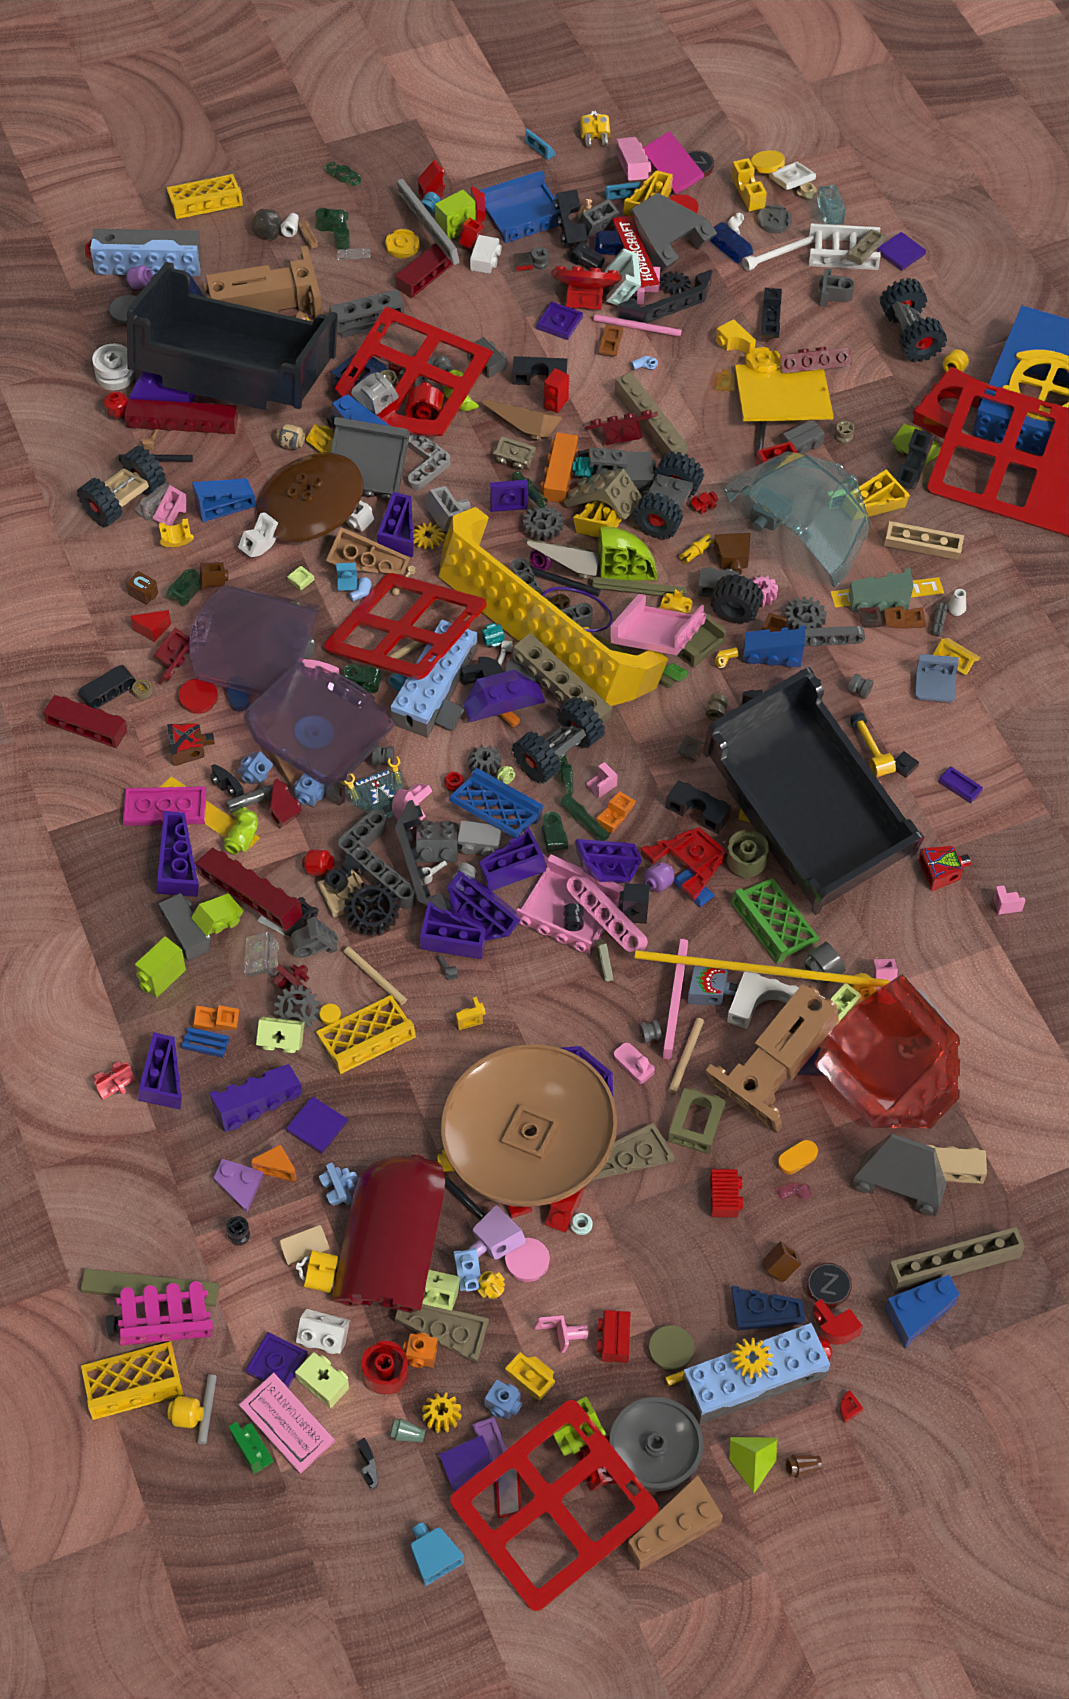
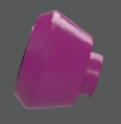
[529,548,554,571]

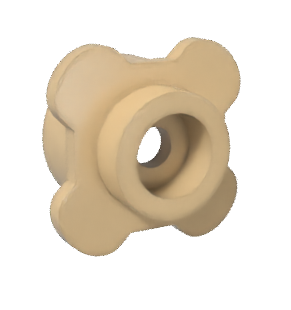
[797,182,817,199]

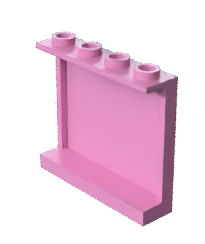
[611,594,706,655]
[516,854,624,954]

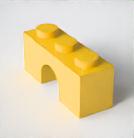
[731,158,767,212]

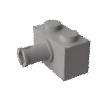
[424,486,470,532]

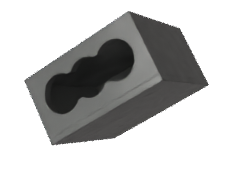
[617,451,656,493]

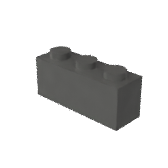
[159,893,211,961]

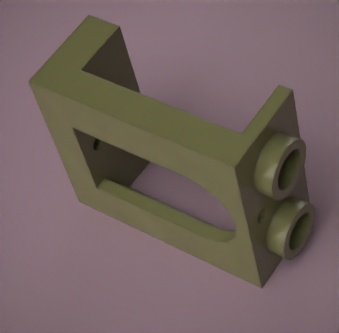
[668,1088,726,1155]

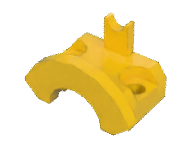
[159,518,194,548]
[658,589,692,614]

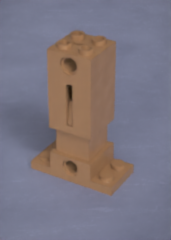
[204,246,322,317]
[706,984,839,1133]

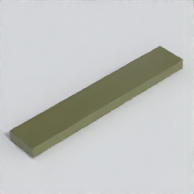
[81,1269,219,1307]

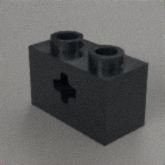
[619,883,650,924]

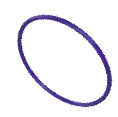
[542,587,613,632]

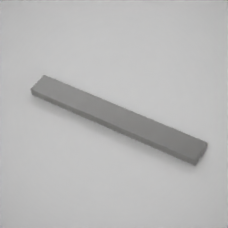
[397,179,460,265]

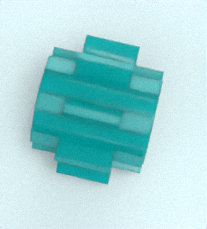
[572,457,594,478]
[481,623,505,647]

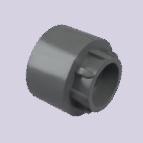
[804,941,846,983]

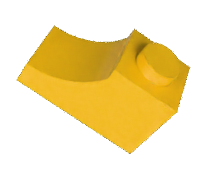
[716,319,756,354]

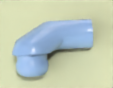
[630,356,658,370]
[349,577,371,602]

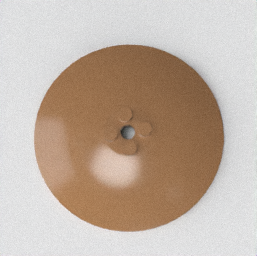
[441,1044,617,1207]

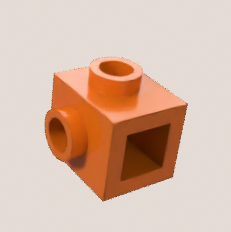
[403,1332,438,1368]

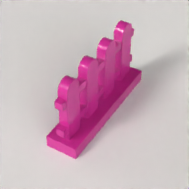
[116,1281,213,1346]

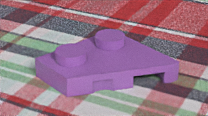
[214,1159,264,1212]

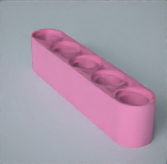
[567,876,648,952]

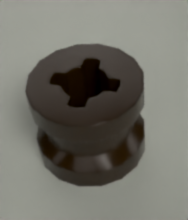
[551,594,570,610]

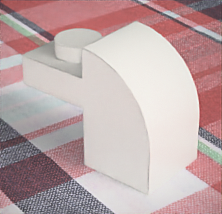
[238,513,278,557]

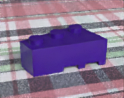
[377,492,414,557]
[479,827,546,891]
[138,1032,182,1109]

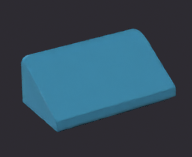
[525,128,556,160]
[604,182,640,200]

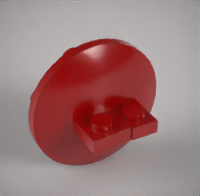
[551,266,622,310]

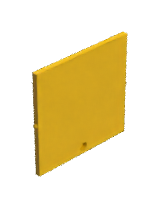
[735,364,834,421]

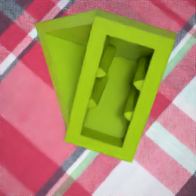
[729,1437,777,1493]

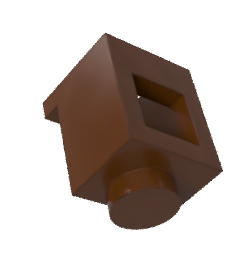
[200,562,228,589]

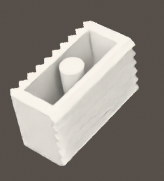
[470,235,502,274]

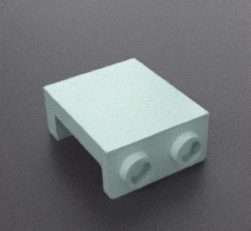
[605,249,641,306]

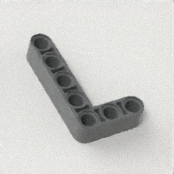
[511,558,593,628]
[338,810,415,909]

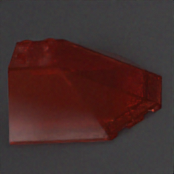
[814,974,960,1128]

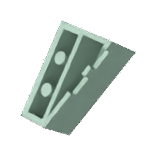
[849,568,913,612]

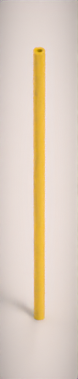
[635,950,889,988]

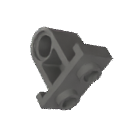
[817,268,855,307]
[588,447,627,475]
[291,917,338,958]

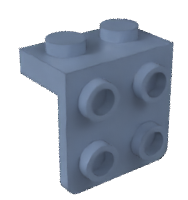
[915,654,959,702]

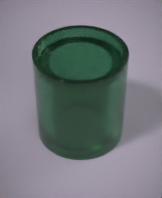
[334,227,350,251]

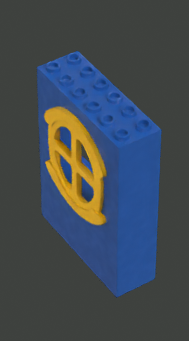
[972,305,1069,456]

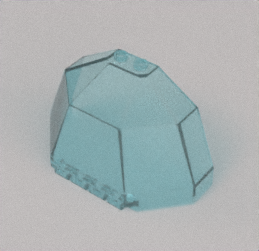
[724,452,871,588]

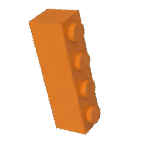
[541,432,578,503]

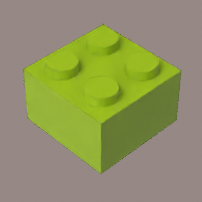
[435,190,476,240]

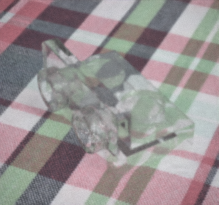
[135,482,171,521]
[244,932,279,978]

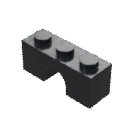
[553,190,588,249]
[512,356,567,385]
[896,429,936,489]
[666,780,731,834]

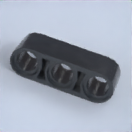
[78,665,136,709]

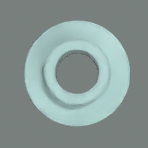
[570,1213,593,1235]

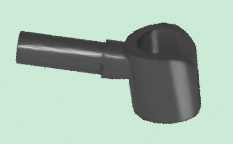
[438,955,458,980]

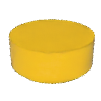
[319,1004,341,1026]

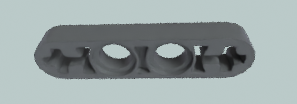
[795,626,865,647]

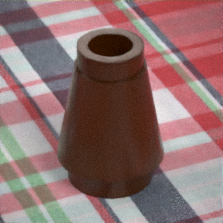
[785,1454,822,1478]

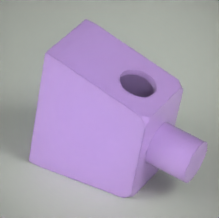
[469,1205,526,1259]

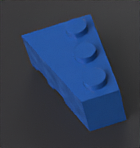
[330,394,390,426]
[192,478,256,522]
[743,625,806,667]
[885,1275,959,1348]

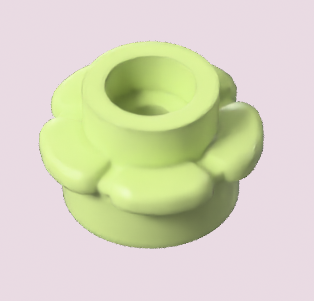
[497,766,515,784]

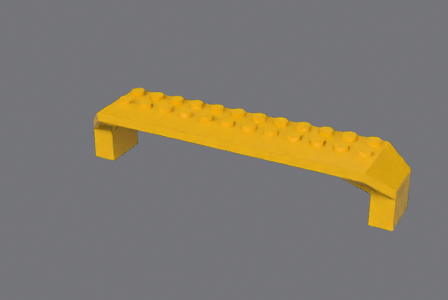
[439,507,668,706]

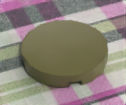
[649,1325,695,1371]

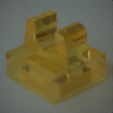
[716,369,734,392]

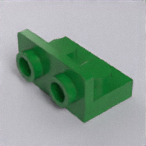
[229,1422,273,1474]

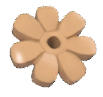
[577,199,592,219]

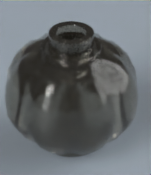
[251,209,283,240]

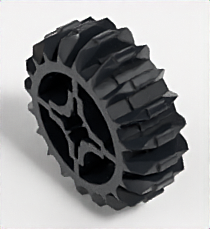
[344,881,400,937]

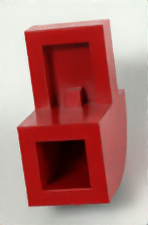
[545,1187,585,1233]
[812,1299,863,1345]

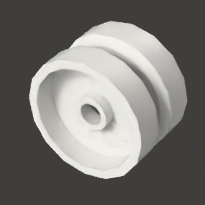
[92,343,135,390]

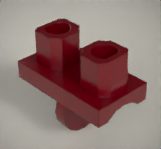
[272,964,312,999]

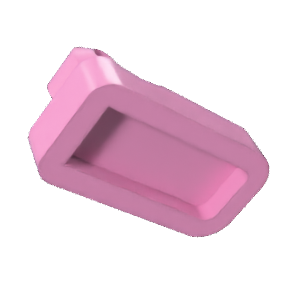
[614,1043,655,1084]

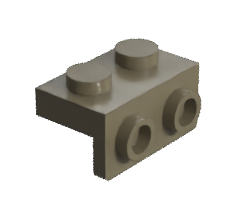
[492,436,536,470]

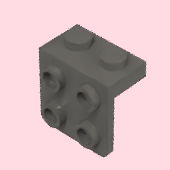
[416,821,458,862]

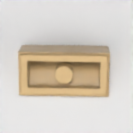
[279,1225,330,1266]

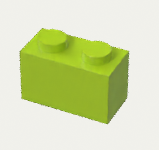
[191,893,243,936]

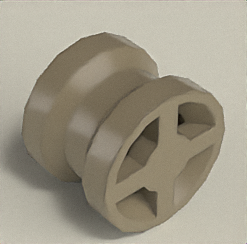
[835,421,854,444]

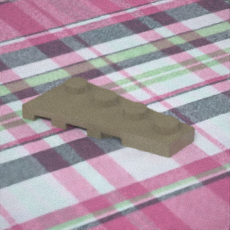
[593,1123,675,1180]
[395,1304,489,1364]

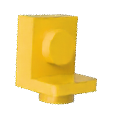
[456,996,486,1030]

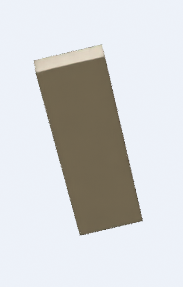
[846,229,887,265]

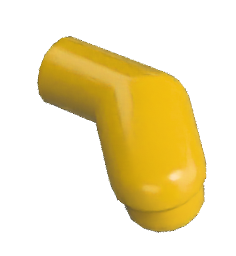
[714,647,738,668]

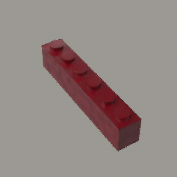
[125,399,238,434]
[196,847,303,931]

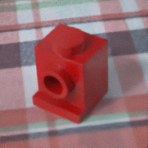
[459,217,484,249]

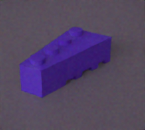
[157,811,199,897]
[209,1064,302,1132]

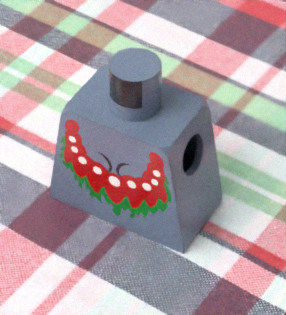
[687,966,738,1005]

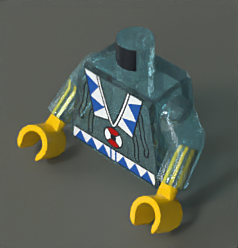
[341,756,403,819]

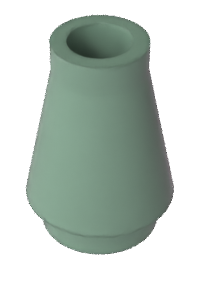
[390,1418,426,1443]

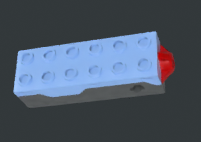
[85,229,202,276]
[391,620,477,738]
[682,1323,832,1424]

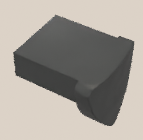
[435,700,465,731]

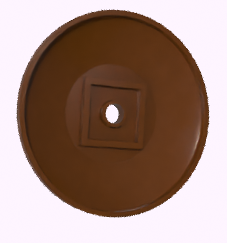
[257,453,364,542]

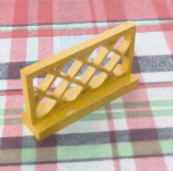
[167,174,243,219]
[316,995,416,1074]
[81,1341,184,1420]

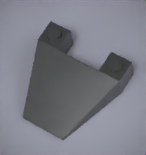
[631,193,717,274]
[852,1134,947,1216]

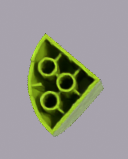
[598,526,657,581]

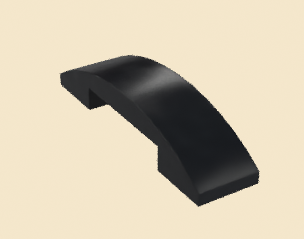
[761,287,782,338]

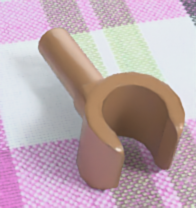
[142,429,159,450]

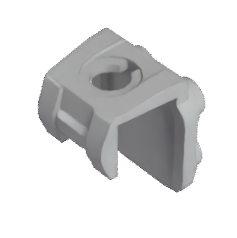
[351,372,399,415]

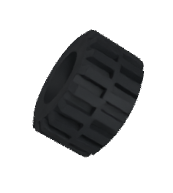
[711,574,763,624]

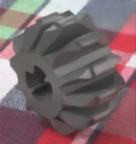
[468,744,502,776]

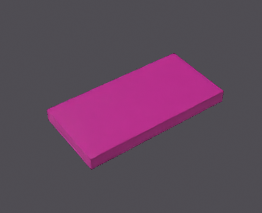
[642,131,705,195]
[123,786,207,826]

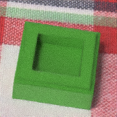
[663,663,689,682]

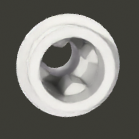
[281,213,299,237]
[948,589,966,616]

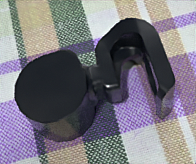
[324,854,364,893]

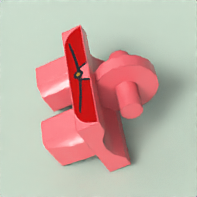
[93,1061,136,1100]

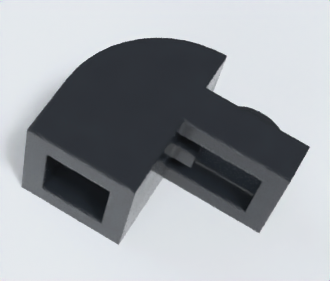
[461,657,503,685]

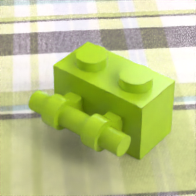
[546,1396,606,1456]

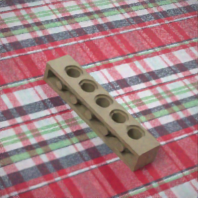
[512,633,612,725]

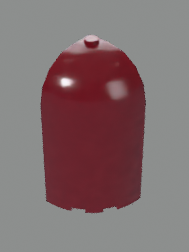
[331,1154,445,1313]

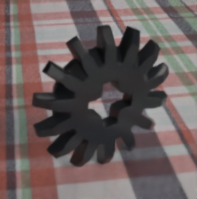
[660,271,691,295]

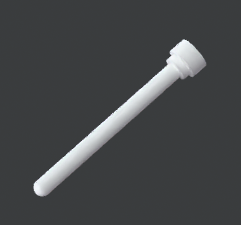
[742,235,815,271]

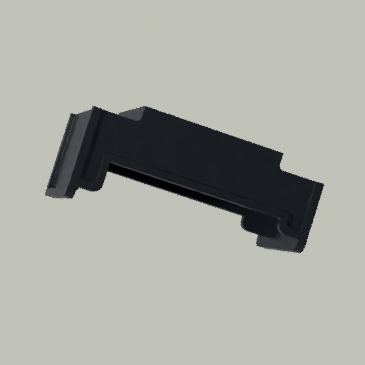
[127,262,338,410]
[703,667,925,915]

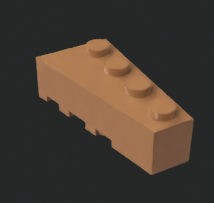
[627,1475,723,1570]

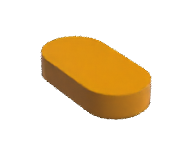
[778,1140,818,1174]

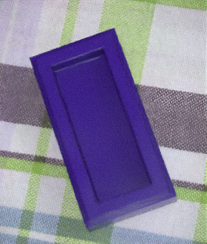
[938,766,983,804]

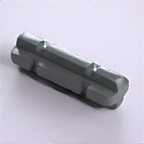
[931,602,948,637]

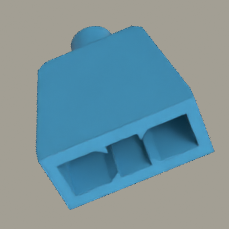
[410,1522,464,1586]

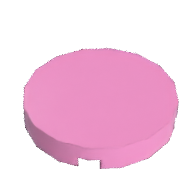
[505,1238,550,1282]

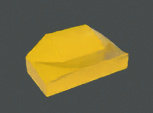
[505,1352,555,1400]

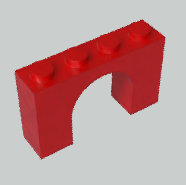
[912,367,986,439]

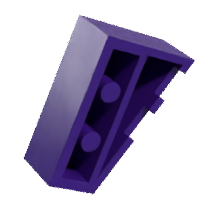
[130,371,196,403]
[420,902,486,959]

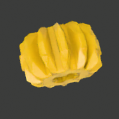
[422,1392,461,1433]

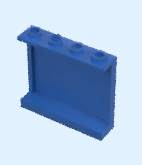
[480,170,558,243]

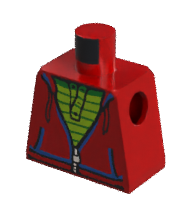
[918,846,971,891]

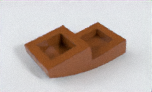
[599,325,623,357]
[884,606,926,629]

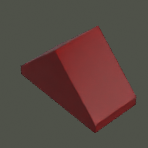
[130,610,171,642]

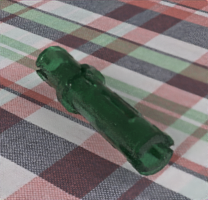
[511,471,548,508]
[560,793,610,841]

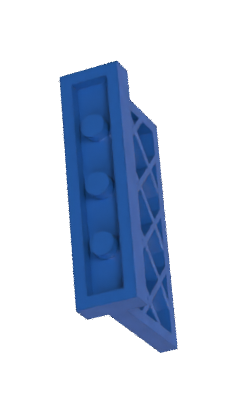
[449,768,544,838]

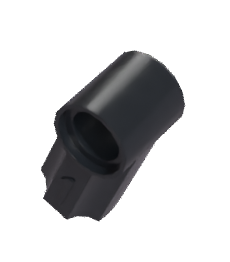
[568,242,605,269]

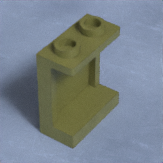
[678,613,727,668]

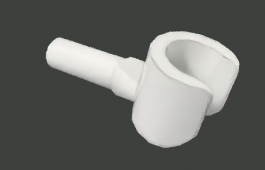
[497,640,513,665]
[423,860,447,884]

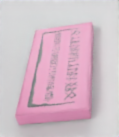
[239,1373,335,1474]

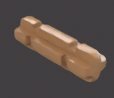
[298,221,318,249]

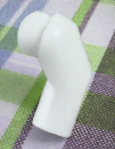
[728,213,744,237]

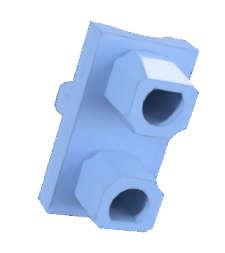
[319,1162,358,1206]
[454,1247,481,1291]

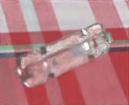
[337,248,371,260]

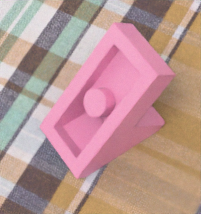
[153,485,186,526]

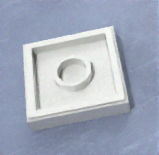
[769,161,816,190]

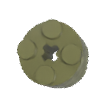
[726,830,769,879]

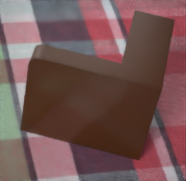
[762,613,787,632]
[763,1241,801,1282]

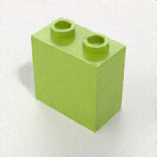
[135,936,186,998]

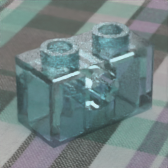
[817,184,846,225]

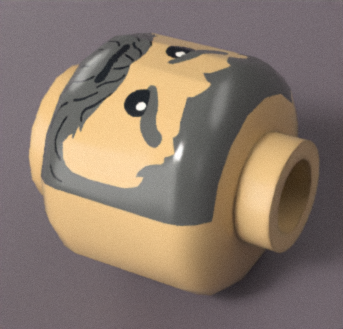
[277,424,305,450]

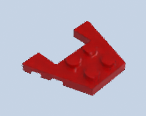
[641,827,727,901]

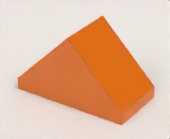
[252,1144,297,1182]

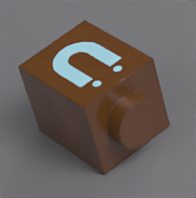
[126,571,158,605]

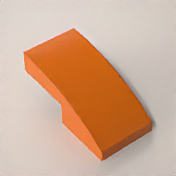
[595,791,636,833]
[192,1005,239,1030]

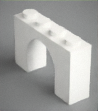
[727,971,825,1029]

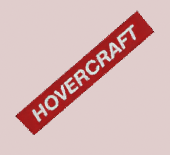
[612,215,660,288]

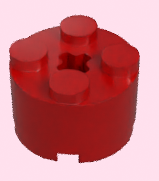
[406,382,444,420]
[361,1341,408,1395]

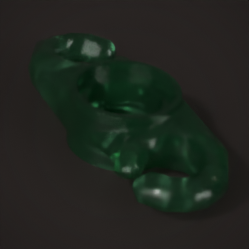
[325,162,362,186]
[560,754,573,796]

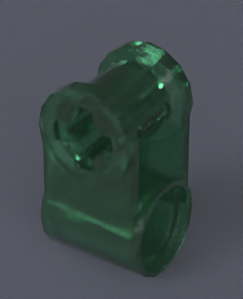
[315,208,349,233]
[166,569,201,607]
[344,665,382,693]
[542,812,568,852]

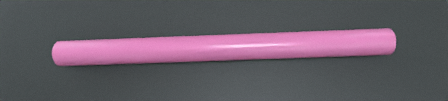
[594,314,682,337]

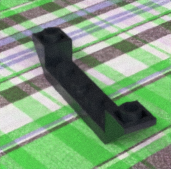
[618,270,713,323]
[395,800,452,911]

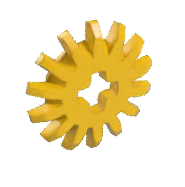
[413,522,445,550]
[731,1338,773,1379]

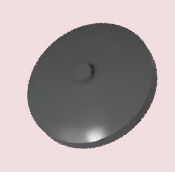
[609,1397,704,1491]

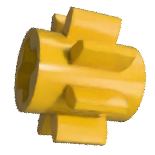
[477,1271,505,1299]

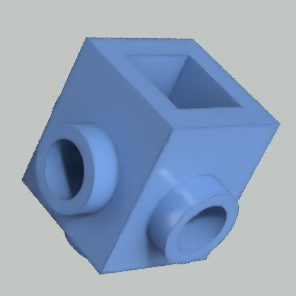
[237,751,273,784]
[293,771,325,807]
[484,1379,522,1420]

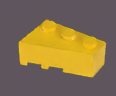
[623,170,673,219]
[840,469,910,521]
[573,500,621,537]

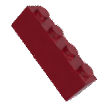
[395,243,458,299]
[43,694,127,749]

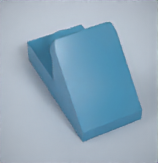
[336,563,357,591]

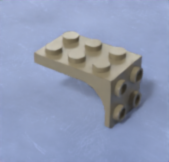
[563,468,642,520]

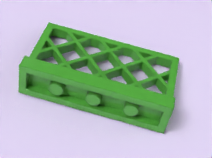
[730,878,820,964]

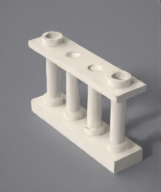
[809,224,880,270]

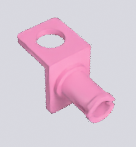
[534,1315,588,1353]

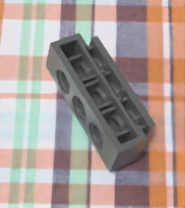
[329,289,404,338]

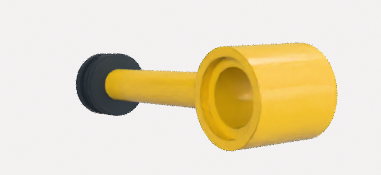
[850,712,896,777]

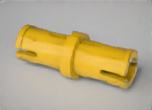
[679,534,714,564]

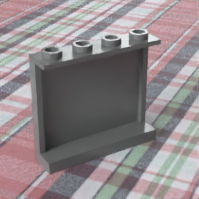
[331,417,410,500]

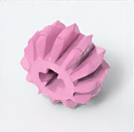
[751,574,778,607]

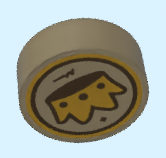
[132,679,153,699]

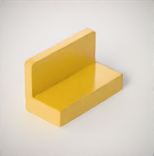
[306,424,334,453]
[933,638,980,675]

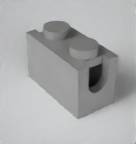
[458,821,502,857]

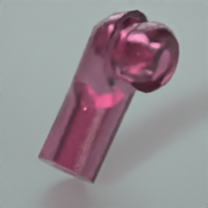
[777,1182,812,1200]

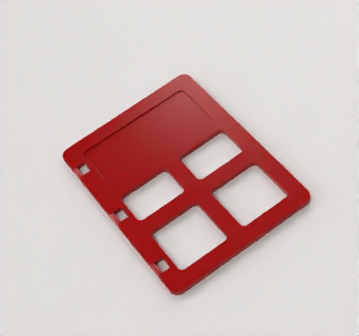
[927,379,1069,537]

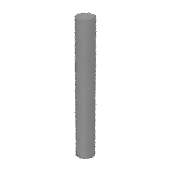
[197,1374,217,1445]

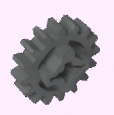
[523,504,564,541]
[785,596,827,630]
[274,985,321,1028]

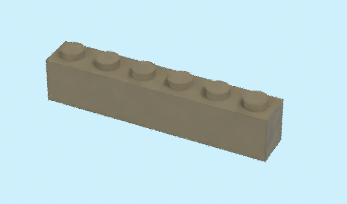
[615,372,688,456]
[887,1227,1025,1292]

